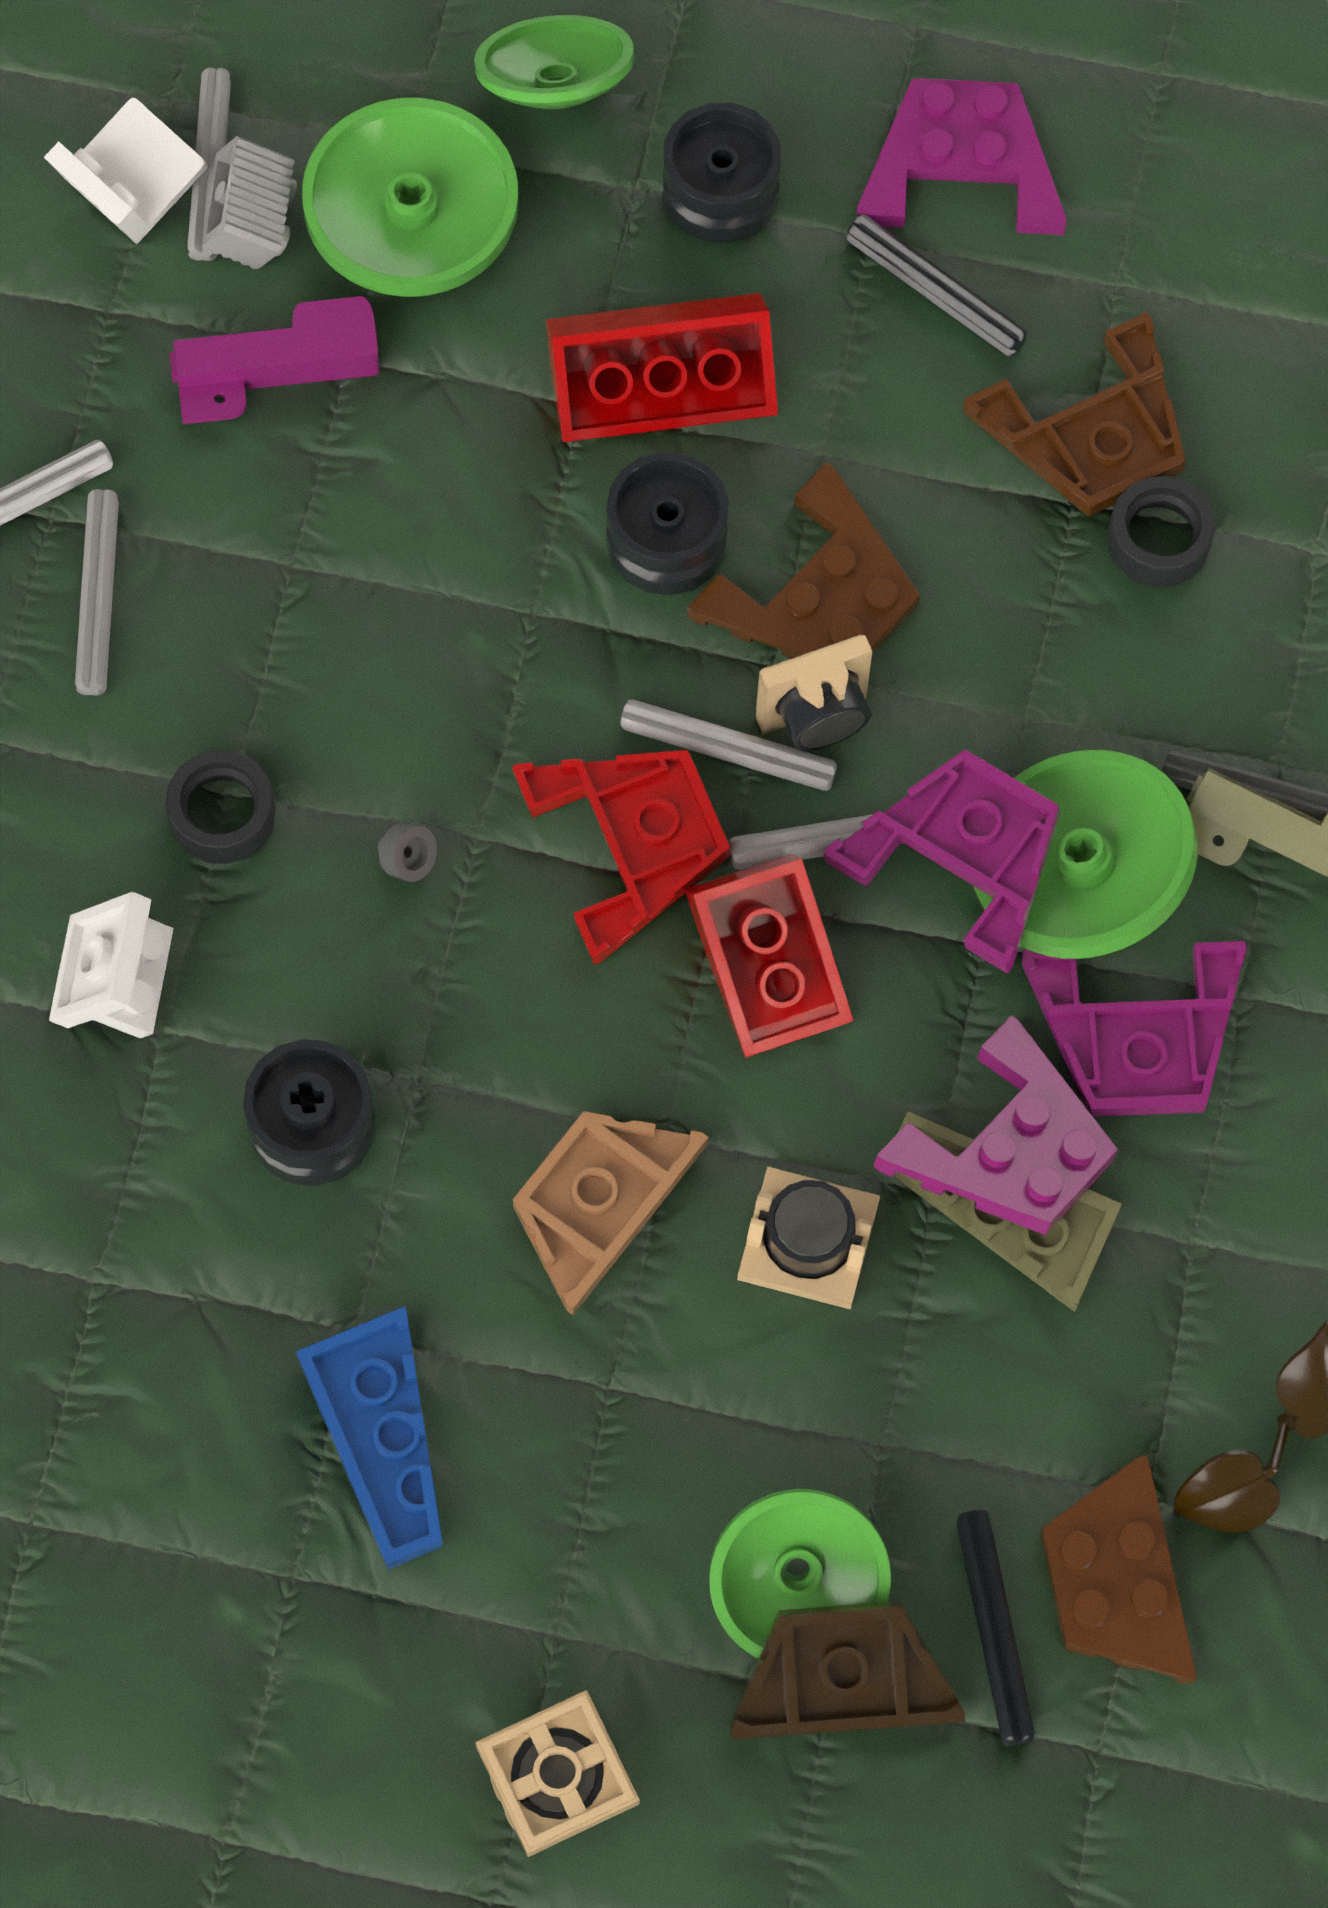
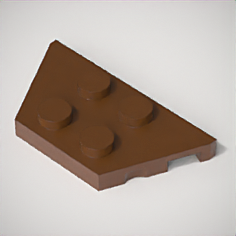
[1040,1455,1197,1685]

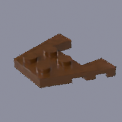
[963,311,1186,517]
[687,462,920,659]

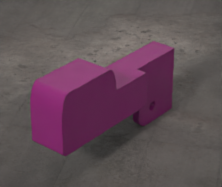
[169,296,380,424]

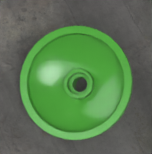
[474,15,635,109]
[709,1489,891,1658]

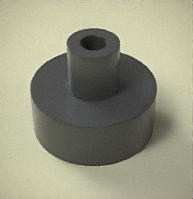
[378,822,437,882]

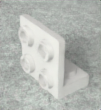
[44,98,208,244]

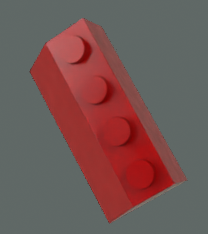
[545,293,778,442]

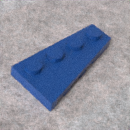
[296,1306,443,1570]

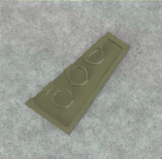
[894,1112,1122,1312]

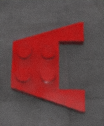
[512,750,731,965]

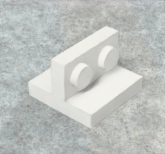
[49,892,174,1038]

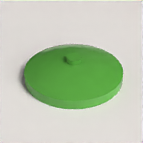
[302,98,518,297]
[974,750,1198,959]

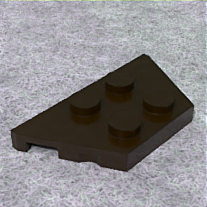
[730,1601,965,1739]

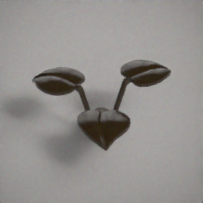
[1173,1320,1328,1532]

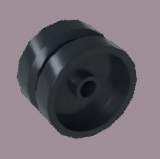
[663,102,781,242]
[606,451,729,595]
[243,1039,375,1186]

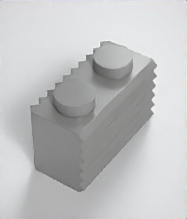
[202,136,297,269]

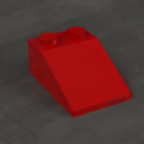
[685,854,854,1058]

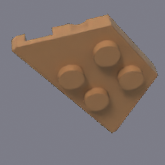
[513,1111,709,1315]

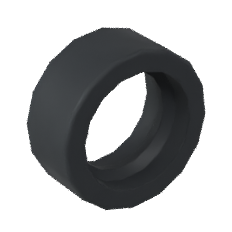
[1107,476,1215,587]
[165,750,276,864]

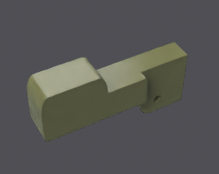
[1187,768,1328,877]

